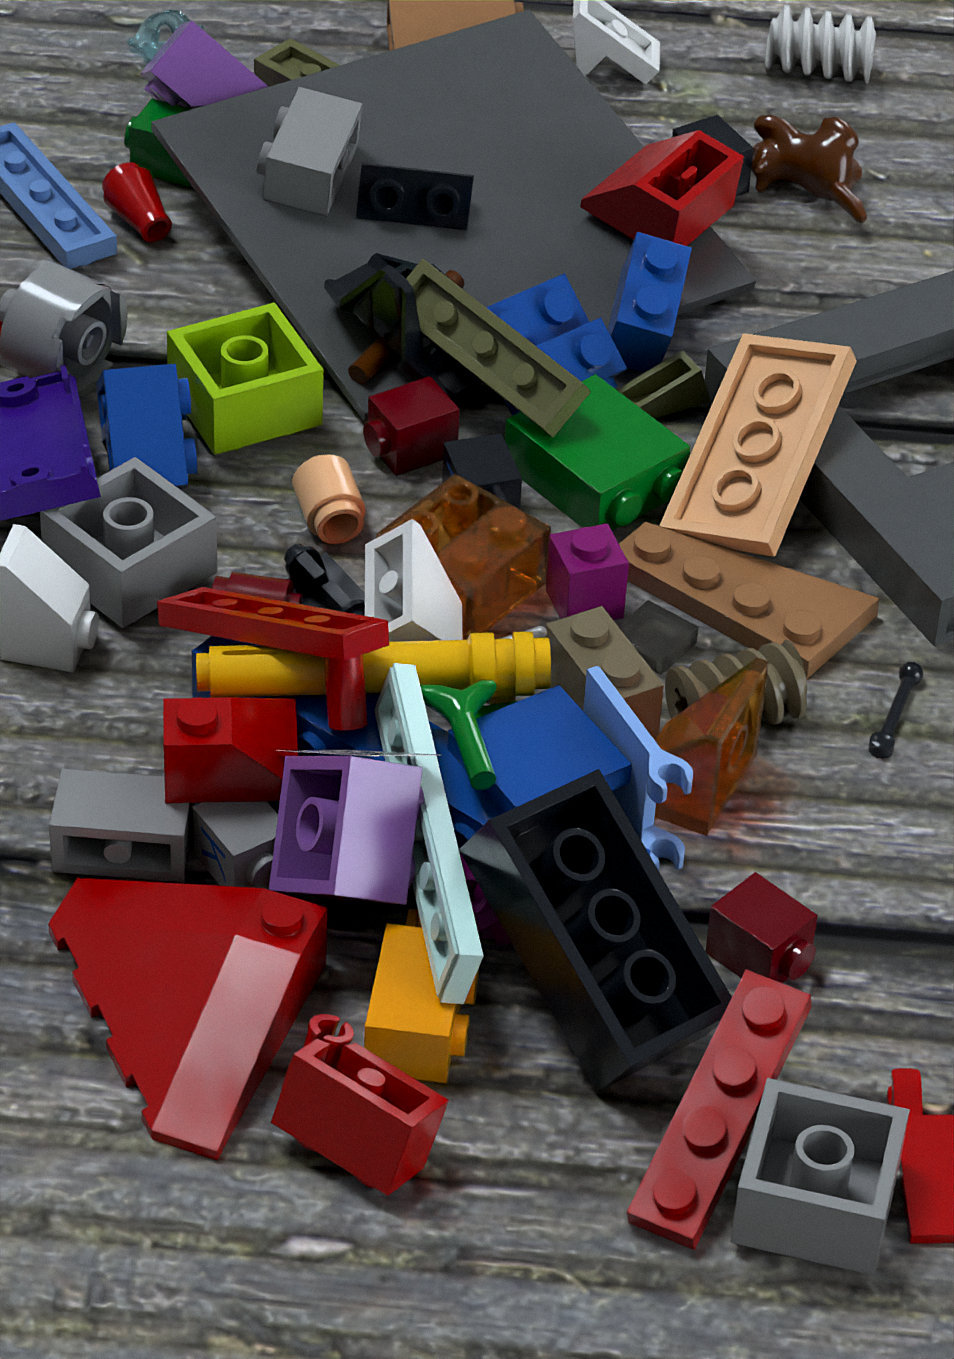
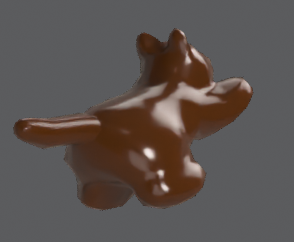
[751,115,867,223]

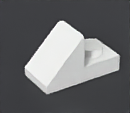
[573,0,660,84]

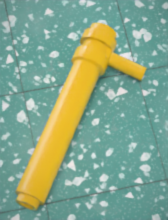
[196,632,551,705]

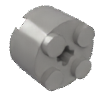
[0,260,128,397]

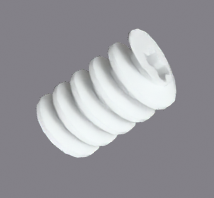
[765,4,876,84]

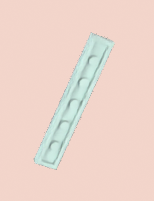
[374,663,483,1004]

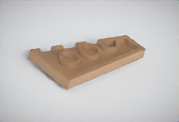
[619,522,880,679]

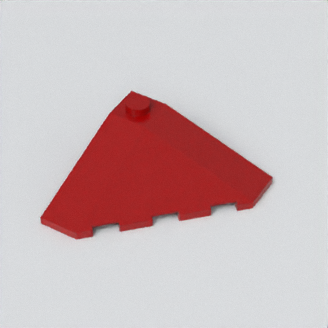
[48,878,327,1160]

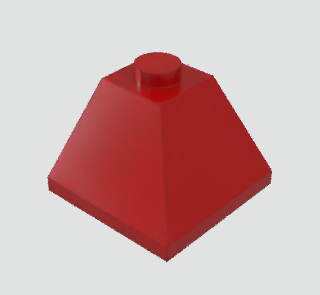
[163,697,298,803]

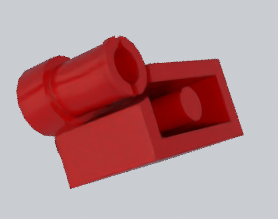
[270,1014,449,1196]

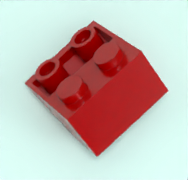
[580,130,744,246]

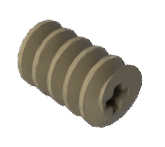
[665,639,807,742]

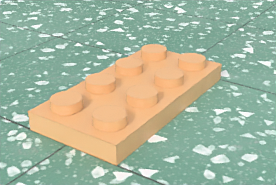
[659,333,857,557]

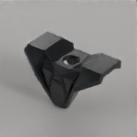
[324,253,482,399]

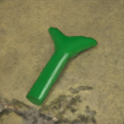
[420,680,497,790]

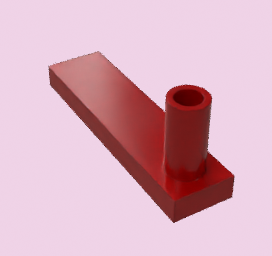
[157,587,390,730]

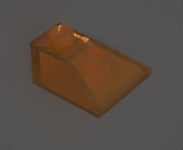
[655,657,769,836]

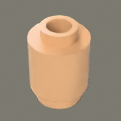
[292,454,366,544]

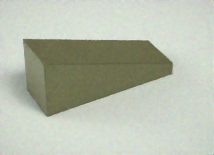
[617,350,710,419]

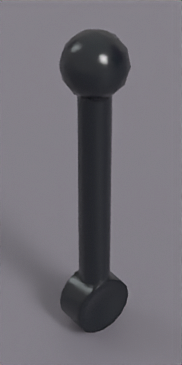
[868,662,923,759]

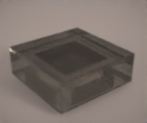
[618,600,699,675]

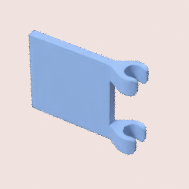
[583,665,693,871]

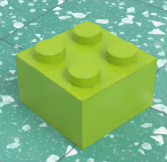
[167,302,323,455]

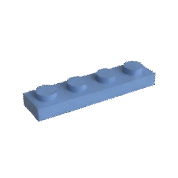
[0,122,117,269]

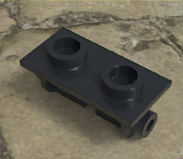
[356,162,474,230]
[284,544,365,616]

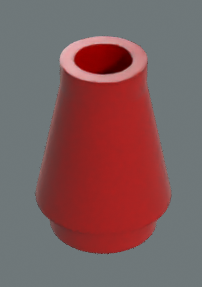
[102,162,172,243]

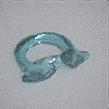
[127,10,204,64]

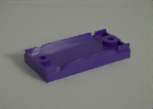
[0,364,101,521]

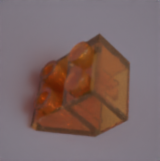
[376,474,551,640]

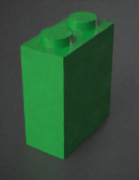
[505,374,691,531]

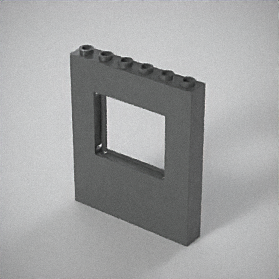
[705,271,954,647]

